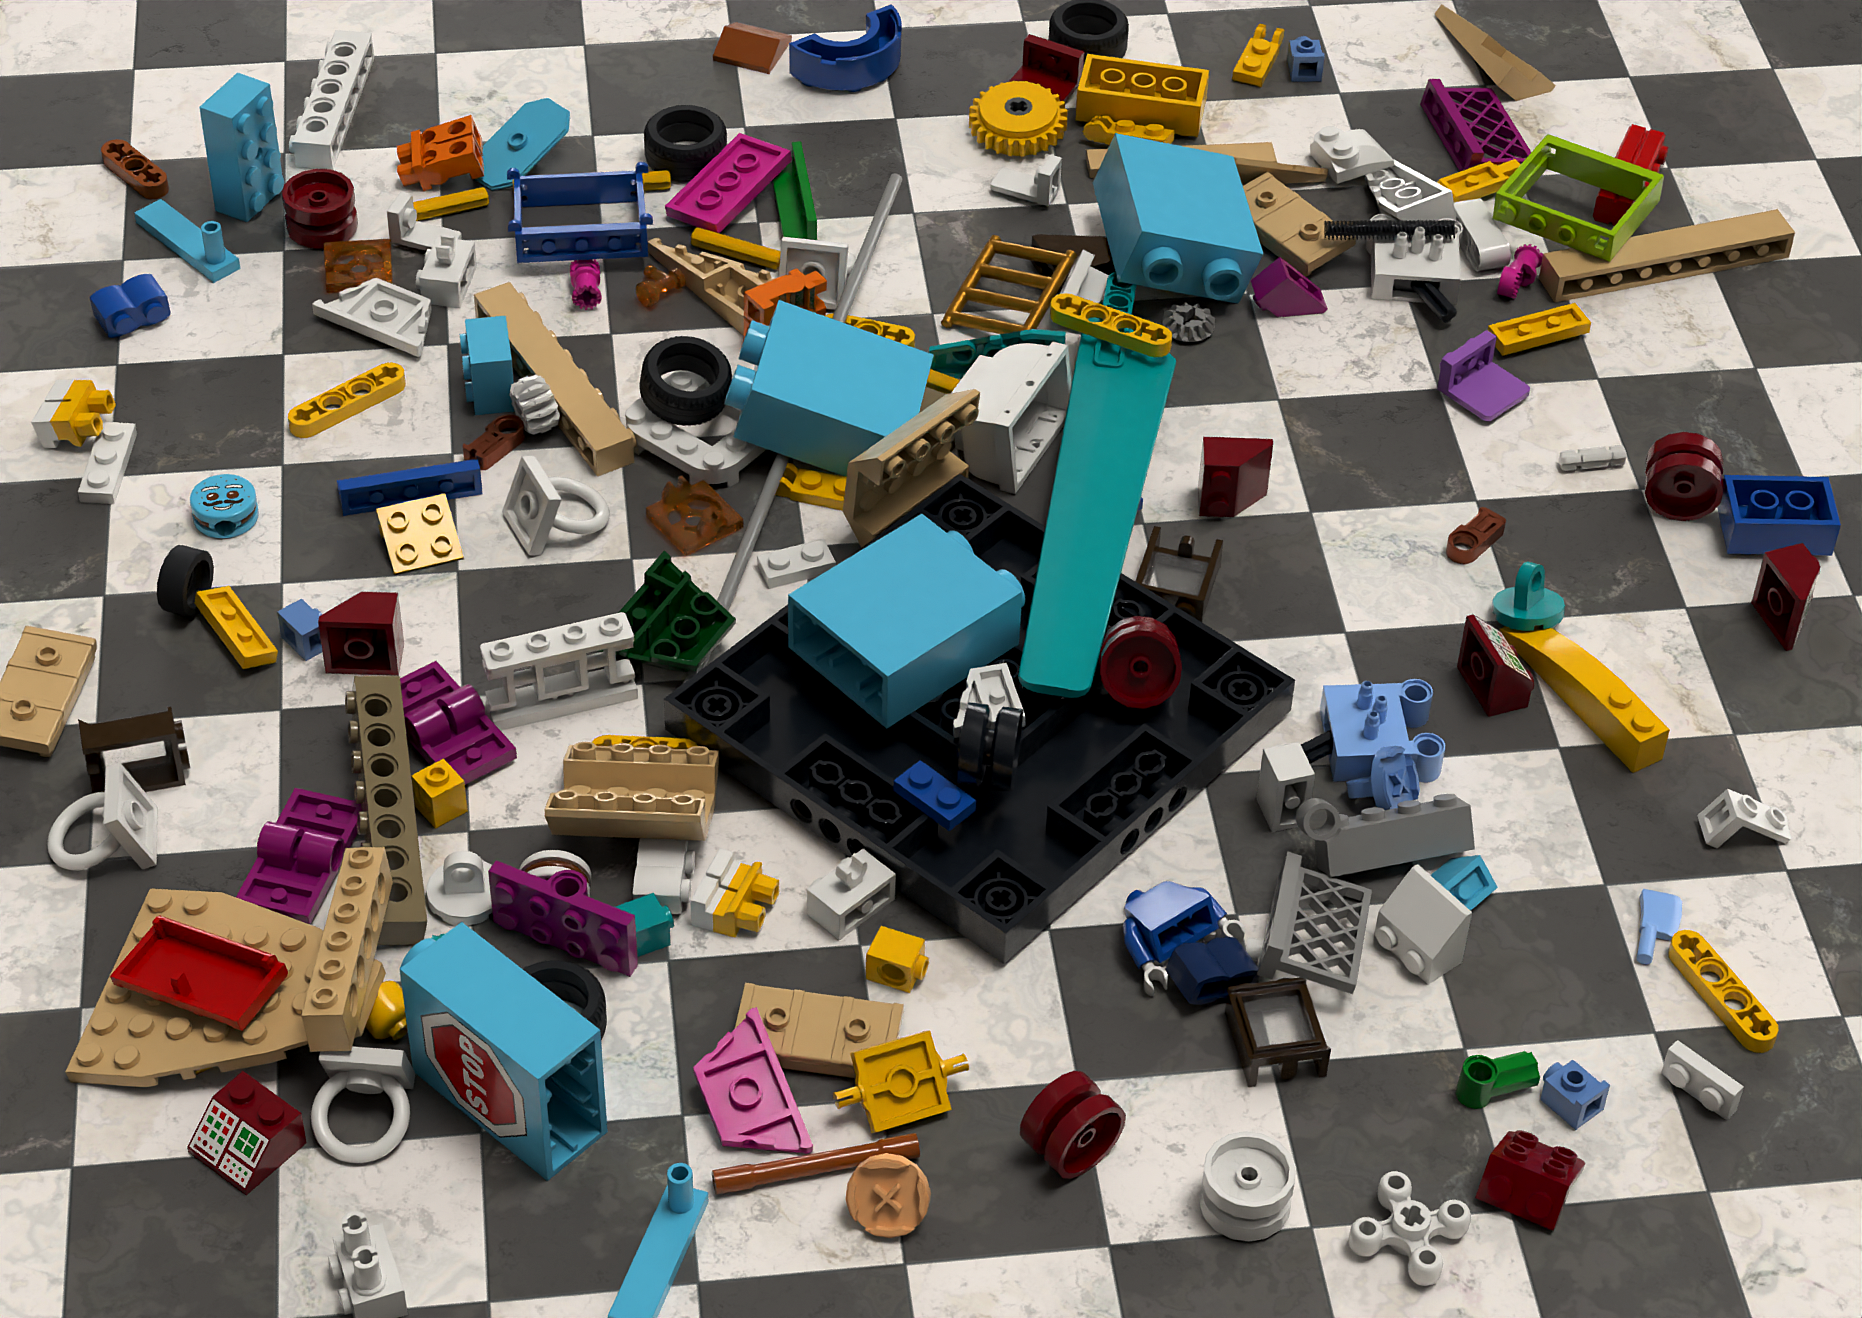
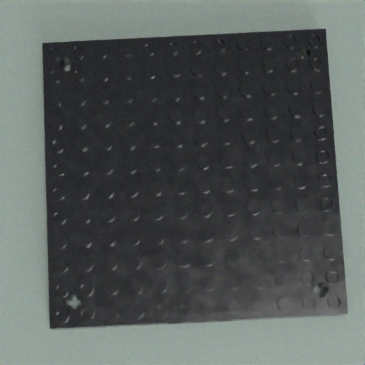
[664,474,1295,964]

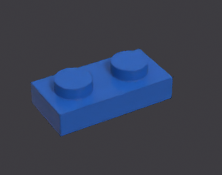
[893,760,976,831]

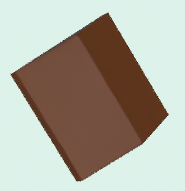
[713,22,792,74]

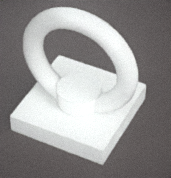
[779,237,856,310]
[502,456,610,555]
[47,762,158,870]
[311,1046,415,1163]

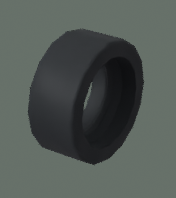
[156,545,214,617]

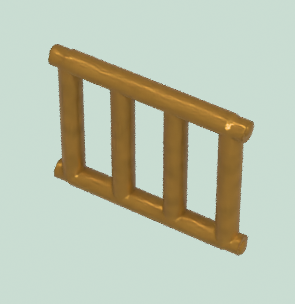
[941,235,1077,334]

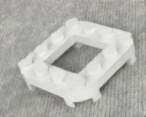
[625,367,767,489]

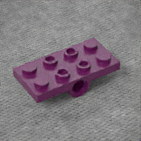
[400,661,517,785]
[236,788,362,925]
[488,860,638,977]

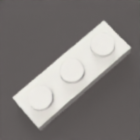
[78,422,137,504]

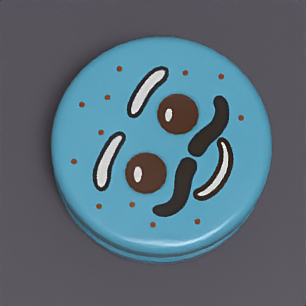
[190,474,259,538]

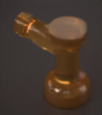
[635,265,686,307]

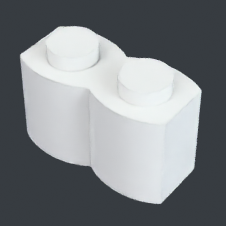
[633,838,695,914]

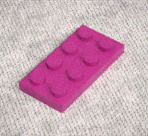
[665,133,792,233]

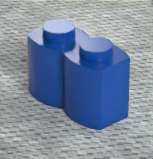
[89,274,171,338]

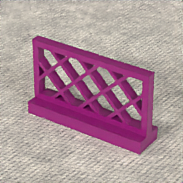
[1420,79,1531,171]

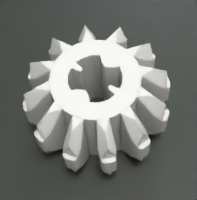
[509,375,560,435]

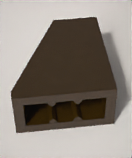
[1031,234,1116,295]

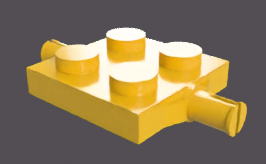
[833,1030,969,1133]

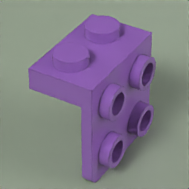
[1437,330,1530,421]

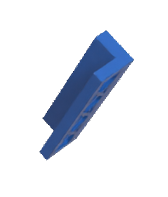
[337,459,483,516]

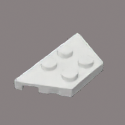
[312,278,432,357]

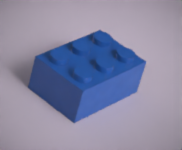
[1717,475,1841,556]

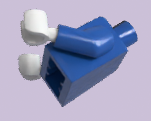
[1123,881,1245,996]

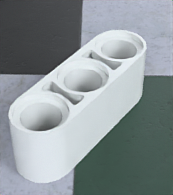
[1454,198,1511,271]

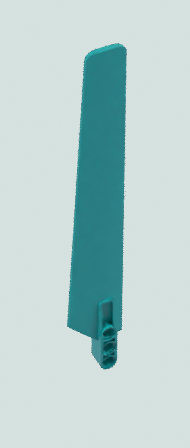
[1018,272,1176,698]

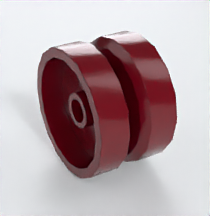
[282,169,358,249]
[1645,432,1723,521]
[1098,616,1182,709]
[1020,1071,1126,1179]

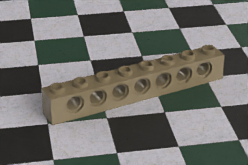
[345,676,427,945]

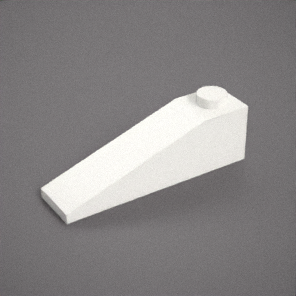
[1363,159,1456,236]

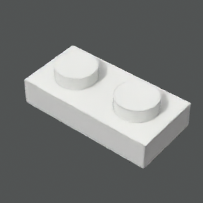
[757,539,836,589]
[1661,1040,1744,1120]

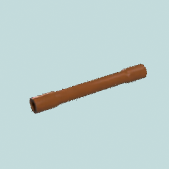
[712,1133,920,1195]

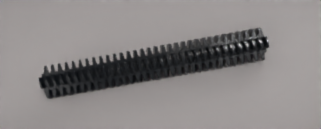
[1324,220,1455,240]

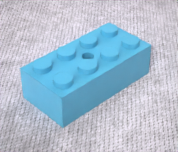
[199,72,284,222]

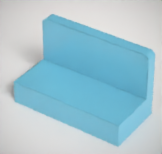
[1431,855,1498,911]

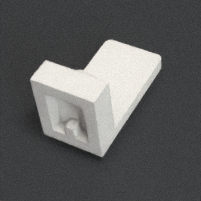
[991,155,1062,206]
[387,192,462,251]
[1697,789,1792,848]

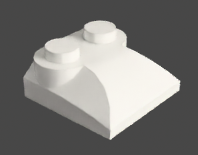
[1310,126,1394,184]

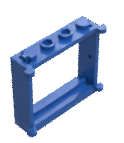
[507,162,653,263]

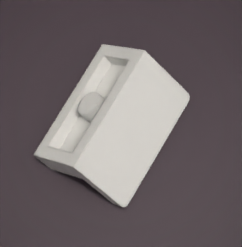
[1049,250,1109,316]

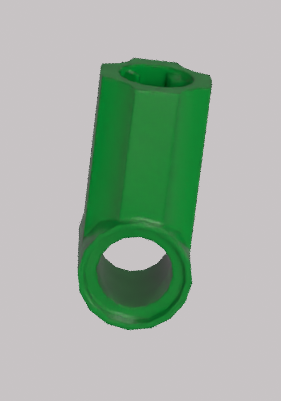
[1455,1051,1540,1109]

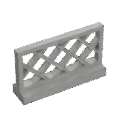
[1257,851,1372,994]

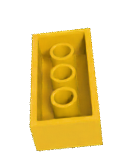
[1075,54,1209,137]

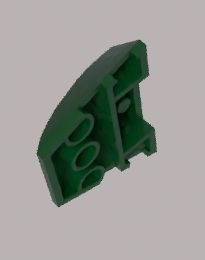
[598,550,736,672]

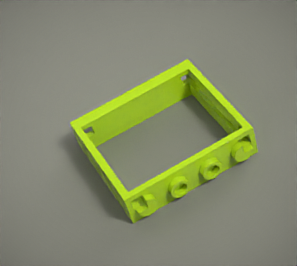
[1493,134,1664,262]

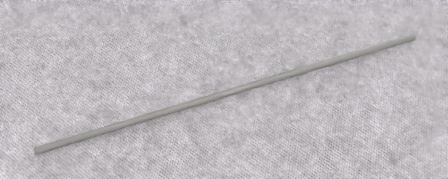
[683,173,902,684]

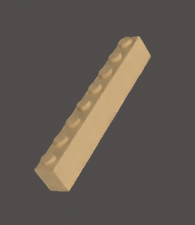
[1539,209,1795,303]
[474,282,637,477]

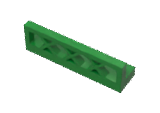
[771,141,817,240]

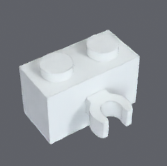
[416,234,477,308]
[807,849,896,940]

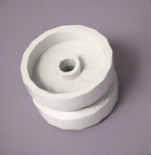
[1199,1131,1296,1242]

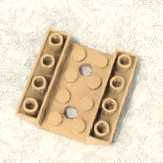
[843,389,980,548]
[544,742,719,841]

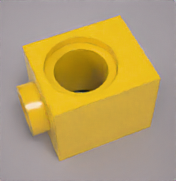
[411,758,468,829]
[866,926,929,993]

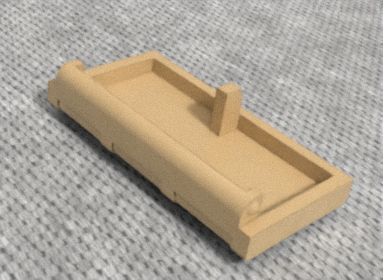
[1243,172,1356,277]
[0,626,97,757]
[735,983,904,1078]

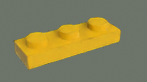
[1488,303,1591,356]
[194,586,278,669]

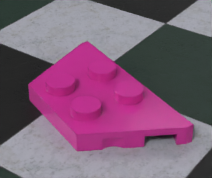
[693,1007,813,1154]

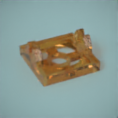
[324,239,393,293]
[646,475,744,556]

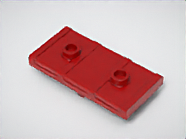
[110,915,288,1031]

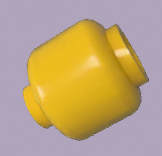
[365,981,408,1040]

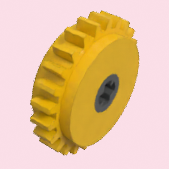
[969,81,1068,157]

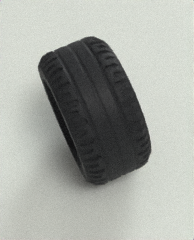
[1048,0,1129,67]
[644,105,727,181]
[639,336,732,426]
[523,960,607,1040]

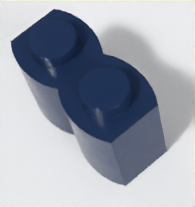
[1165,937,1260,1005]

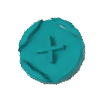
[1492,561,1565,631]

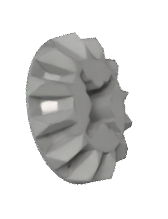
[1162,302,1215,342]

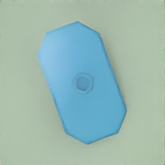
[475,98,570,191]

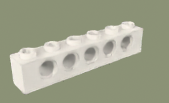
[289,30,374,170]

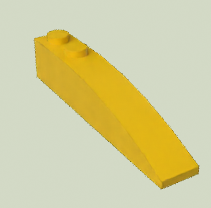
[1500,625,1670,773]

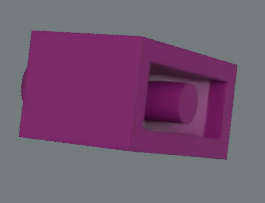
[1250,257,1328,317]

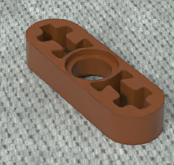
[101,139,169,199]

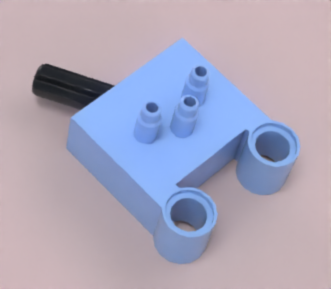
[1301,679,1445,783]

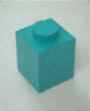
[615,893,674,957]

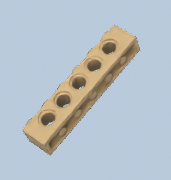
[301,847,393,1052]

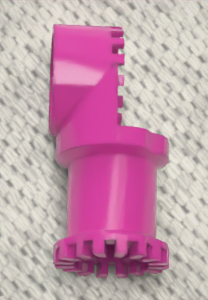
[1497,244,1543,299]
[570,259,602,310]

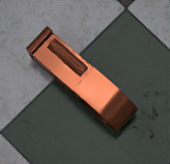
[463,414,525,470]
[1446,507,1506,564]

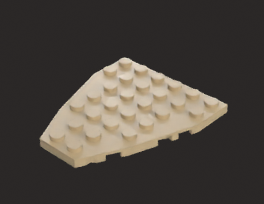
[65,889,386,1087]

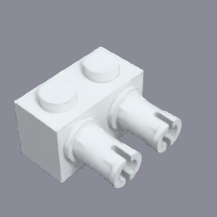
[328,1211,408,1318]

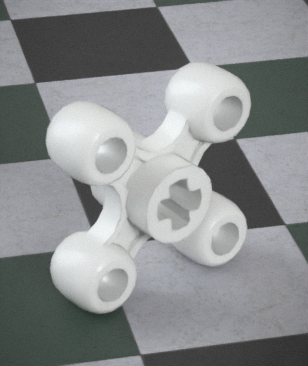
[1349,1171,1471,1286]

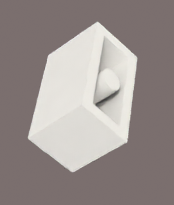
[1256,742,1315,832]

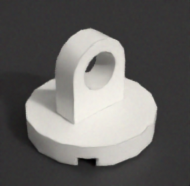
[426,851,492,926]

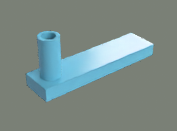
[134,199,241,283]
[608,1163,709,1318]

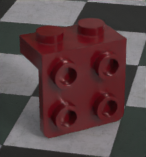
[1009,34,1084,102]
[1475,1130,1585,1231]

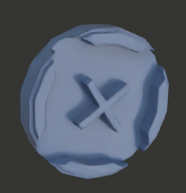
[1346,746,1420,810]

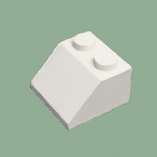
[1374,864,1472,985]

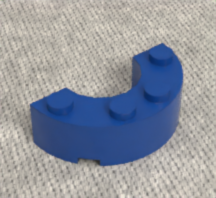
[789,4,902,92]

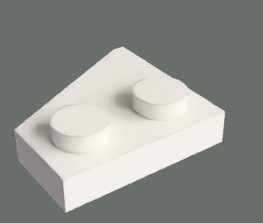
[953,663,1025,738]

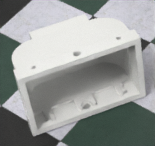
[951,342,1071,494]

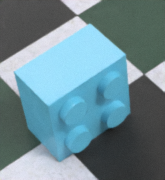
[460,316,515,415]

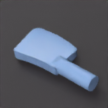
[1637,889,1682,965]

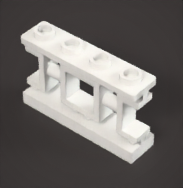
[480,612,638,731]

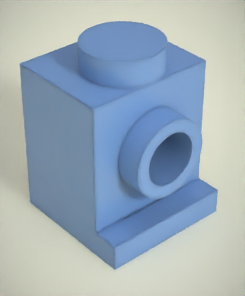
[1287,36,1325,82]
[277,599,322,661]
[1540,1060,1610,1130]

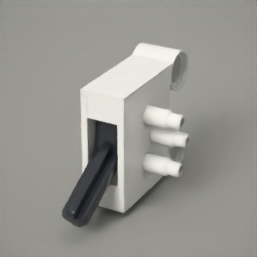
[1366,214,1463,323]

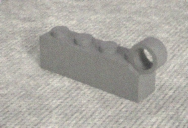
[1296,794,1475,877]

